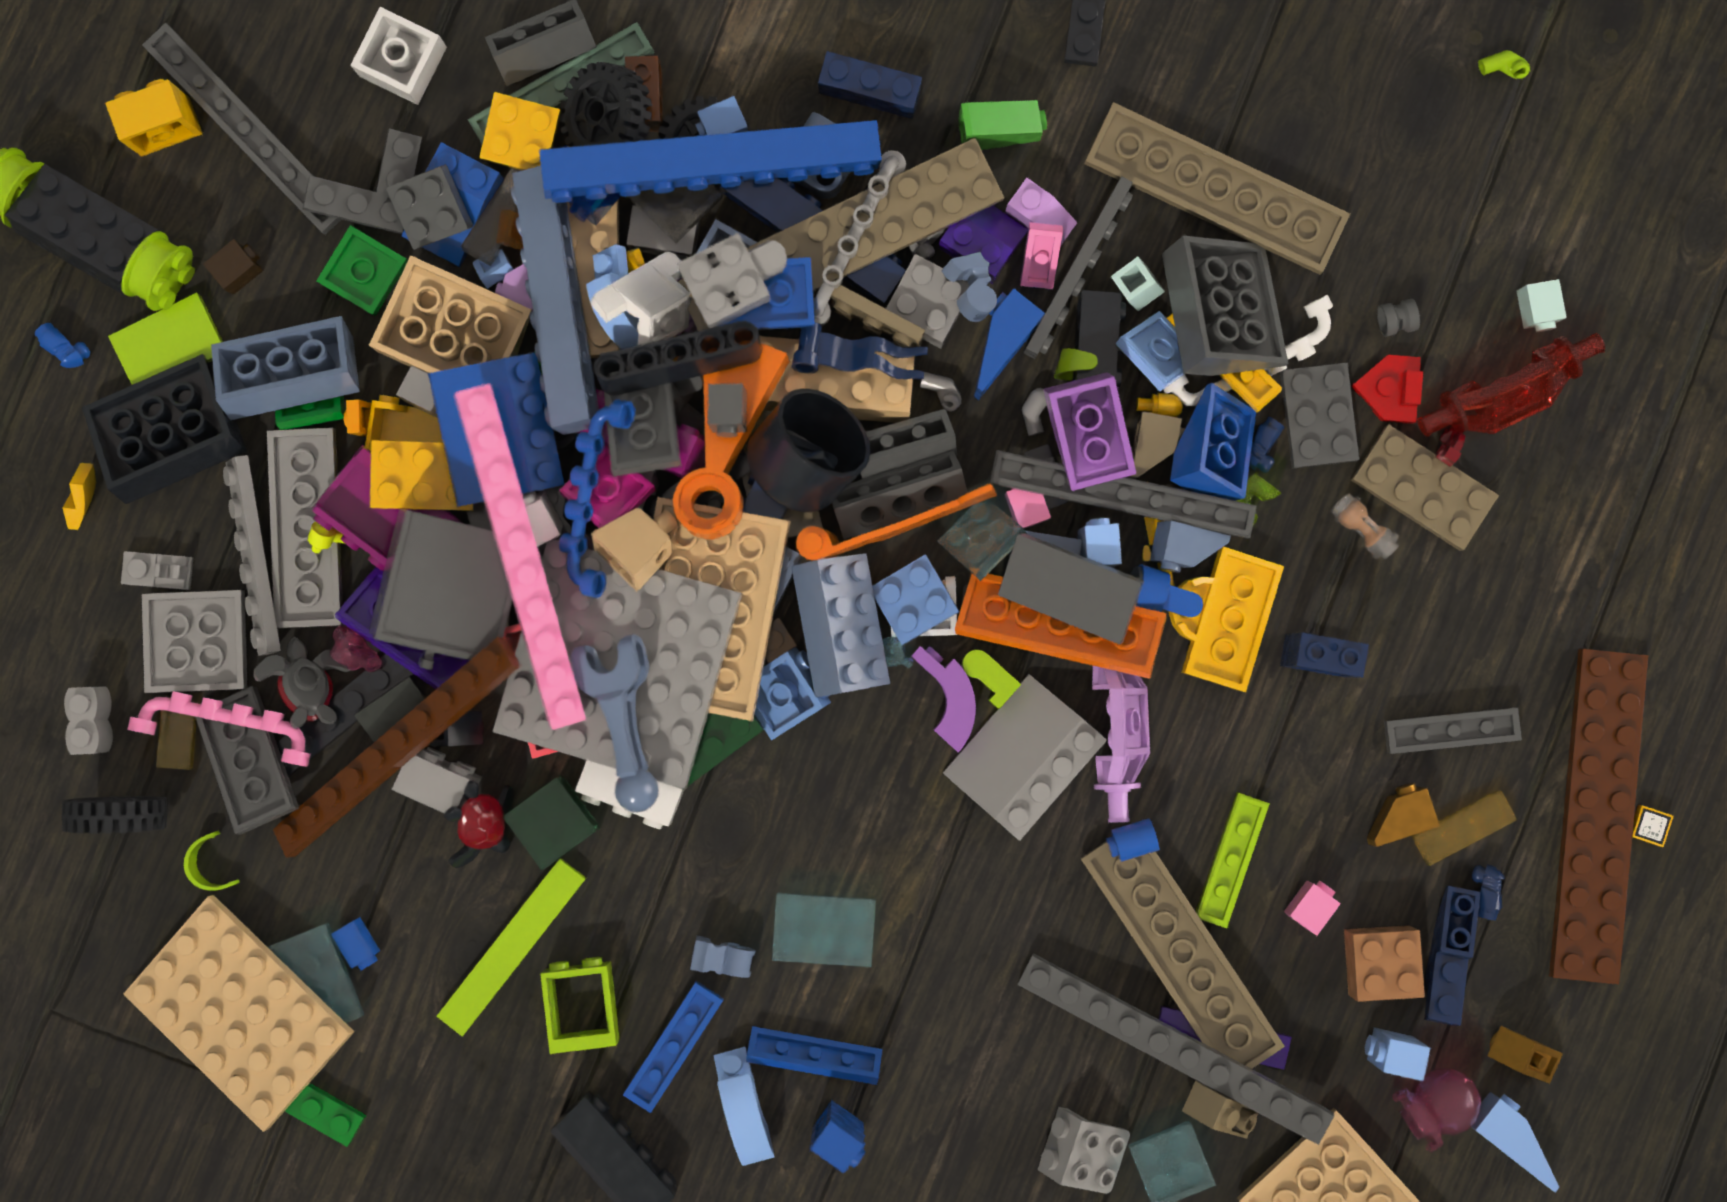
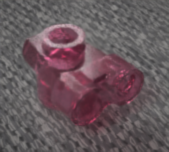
[330,626,382,672]

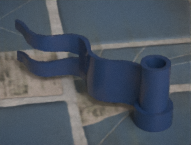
[792,322,928,380]

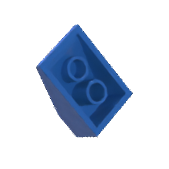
[402,142,506,267]
[974,288,1045,400]
[1170,383,1256,501]

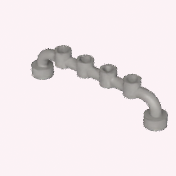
[813,150,906,326]

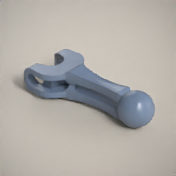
[571,634,659,812]

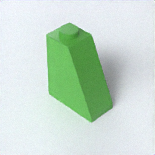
[958,100,1047,150]

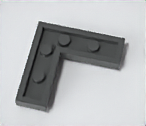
[302,128,422,234]

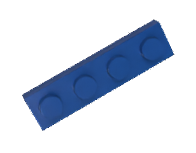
[623,981,724,1113]
[746,1026,883,1085]

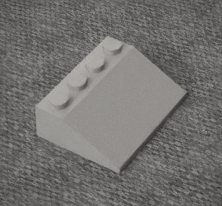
[943,674,1107,841]

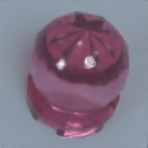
[1392,1068,1481,1153]

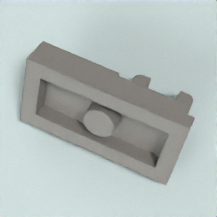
[121,551,194,590]

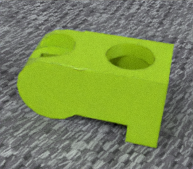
[961,650,1021,709]

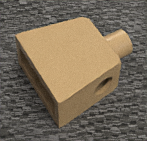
[592,508,678,592]

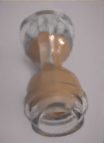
[1330,492,1399,559]

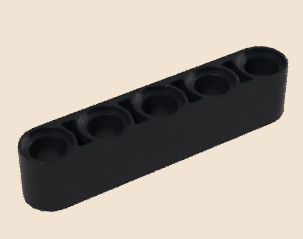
[594,321,762,396]

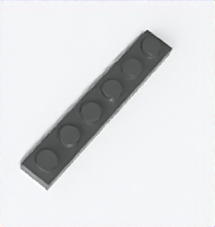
[1024,176,1133,359]

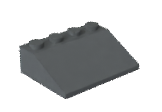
[1162,235,1289,376]

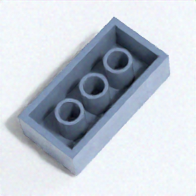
[211,316,360,420]
[791,553,890,698]

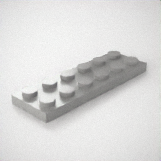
[267,428,344,628]

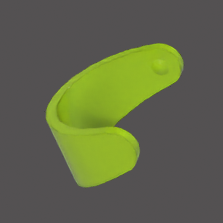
[1054,349,1098,381]
[184,830,240,891]

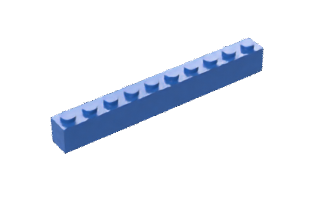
[539,120,882,203]

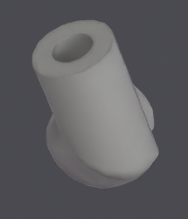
[1022,388,1047,436]

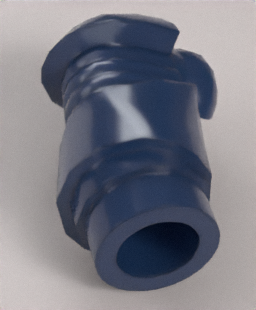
[1249,417,1285,473]
[1472,864,1505,920]

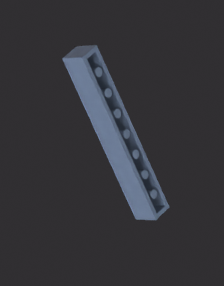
[511,166,599,435]

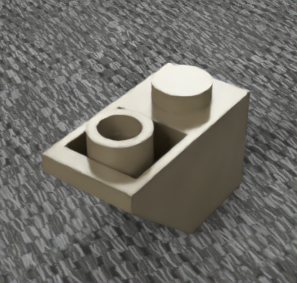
[1182,1081,1258,1139]

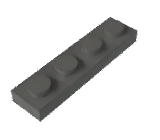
[1384,707,1522,754]

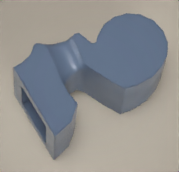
[942,252,997,322]
[690,935,756,978]

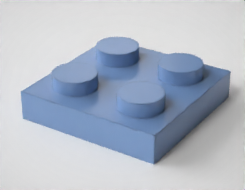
[873,554,960,645]

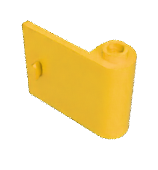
[365,395,443,451]

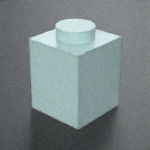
[1111,256,1165,311]
[1517,279,1566,332]

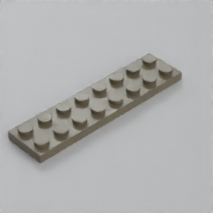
[1084,102,1350,275]
[1080,822,1285,1069]

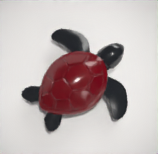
[444,780,514,868]

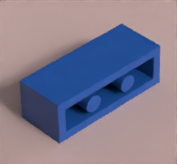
[810,1100,866,1173]

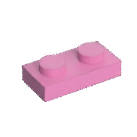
[1020,222,1063,289]

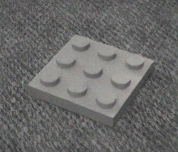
[142,590,248,693]

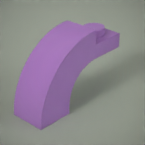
[911,646,976,753]

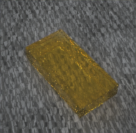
[156,710,197,770]

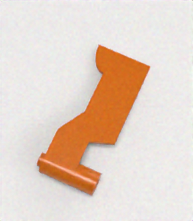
[796,484,997,561]

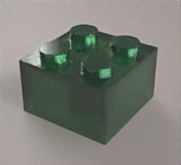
[503,775,601,870]

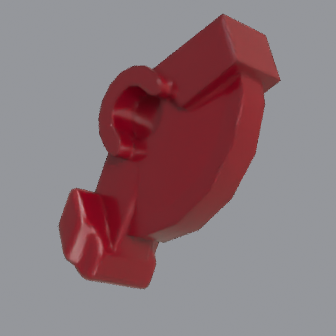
[1434,427,1466,467]

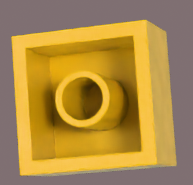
[106,79,203,156]
[479,92,561,171]

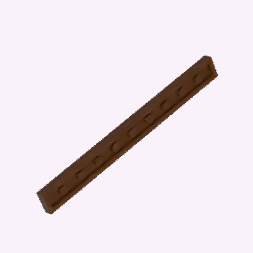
[273,637,521,857]

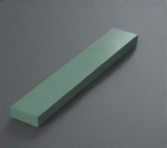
[468,22,654,144]

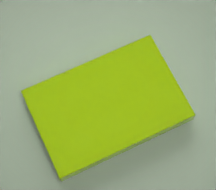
[108,293,223,385]

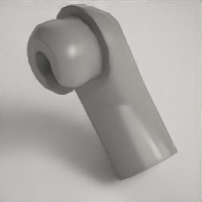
[920,372,961,412]

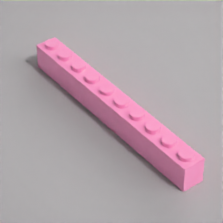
[454,384,586,730]

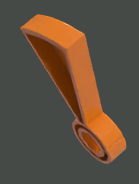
[673,340,790,540]

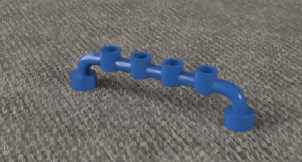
[559,400,635,598]

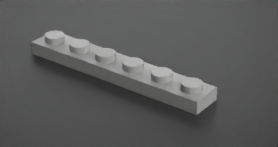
[223,455,281,656]

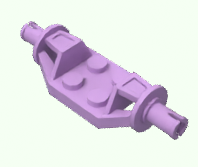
[1092,666,1150,822]

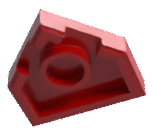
[1351,355,1423,424]

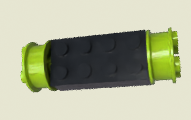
[0,148,195,311]

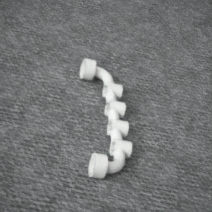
[1163,295,1333,406]

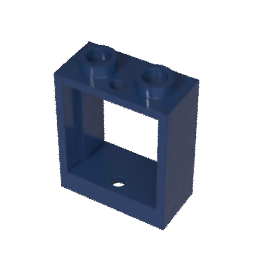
[1280,632,1369,678]

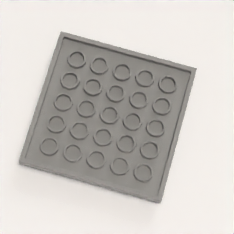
[493,539,742,789]

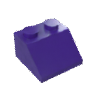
[939,205,1028,284]

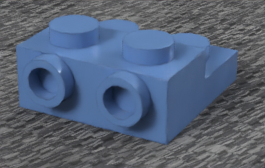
[755,647,831,740]

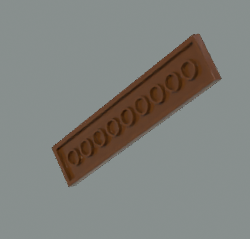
[1549,649,1649,985]

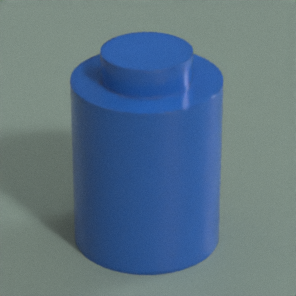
[1106,818,1160,862]
[331,917,381,971]

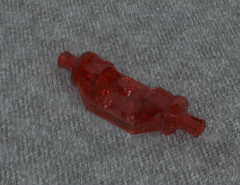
[1417,333,1605,437]

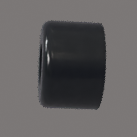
[747,388,870,512]

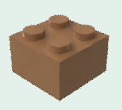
[1344,925,1425,1002]

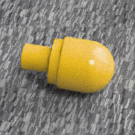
[1136,393,1183,417]

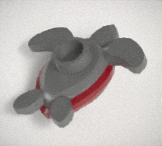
[254,637,352,729]

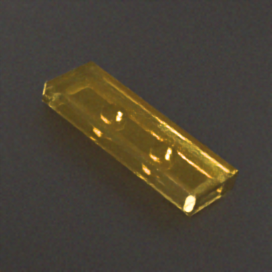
[1412,790,1517,866]

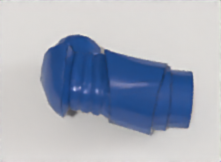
[35,323,90,368]

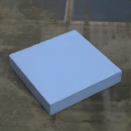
[1115,311,1184,392]

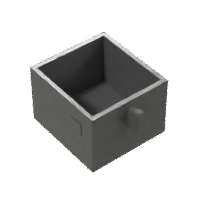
[369,509,512,670]

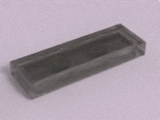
[461,168,519,266]

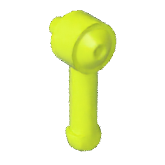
[307,521,345,553]

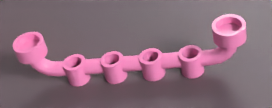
[127,691,311,767]

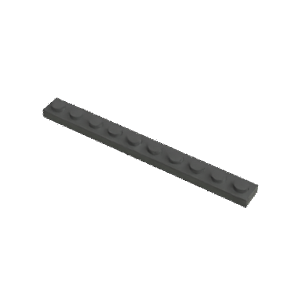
[1017,953,1334,1145]

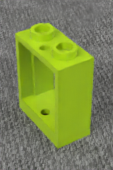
[541,957,620,1054]

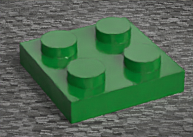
[317,225,408,317]

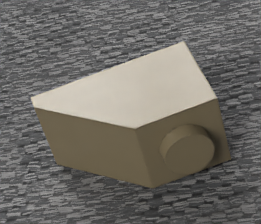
[1127,412,1185,479]

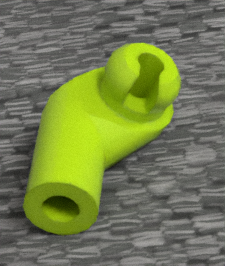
[1478,50,1530,79]

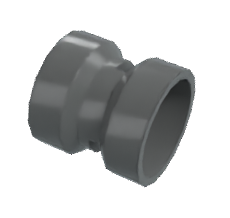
[1377,298,1420,337]

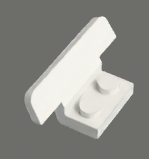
[591,252,690,345]

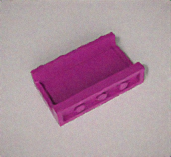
[312,445,465,571]

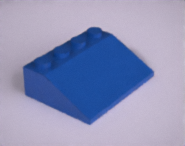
[428,353,564,507]

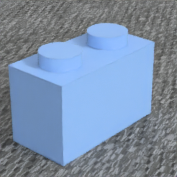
[1078,518,1122,567]
[1365,1027,1430,1081]

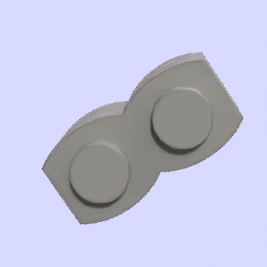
[64,687,113,755]

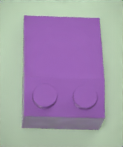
[1043,372,1136,491]

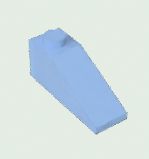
[1467,1092,1559,1193]

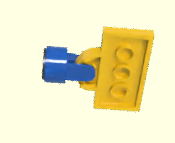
[1130,546,1284,692]

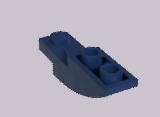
[1424,886,1481,1026]

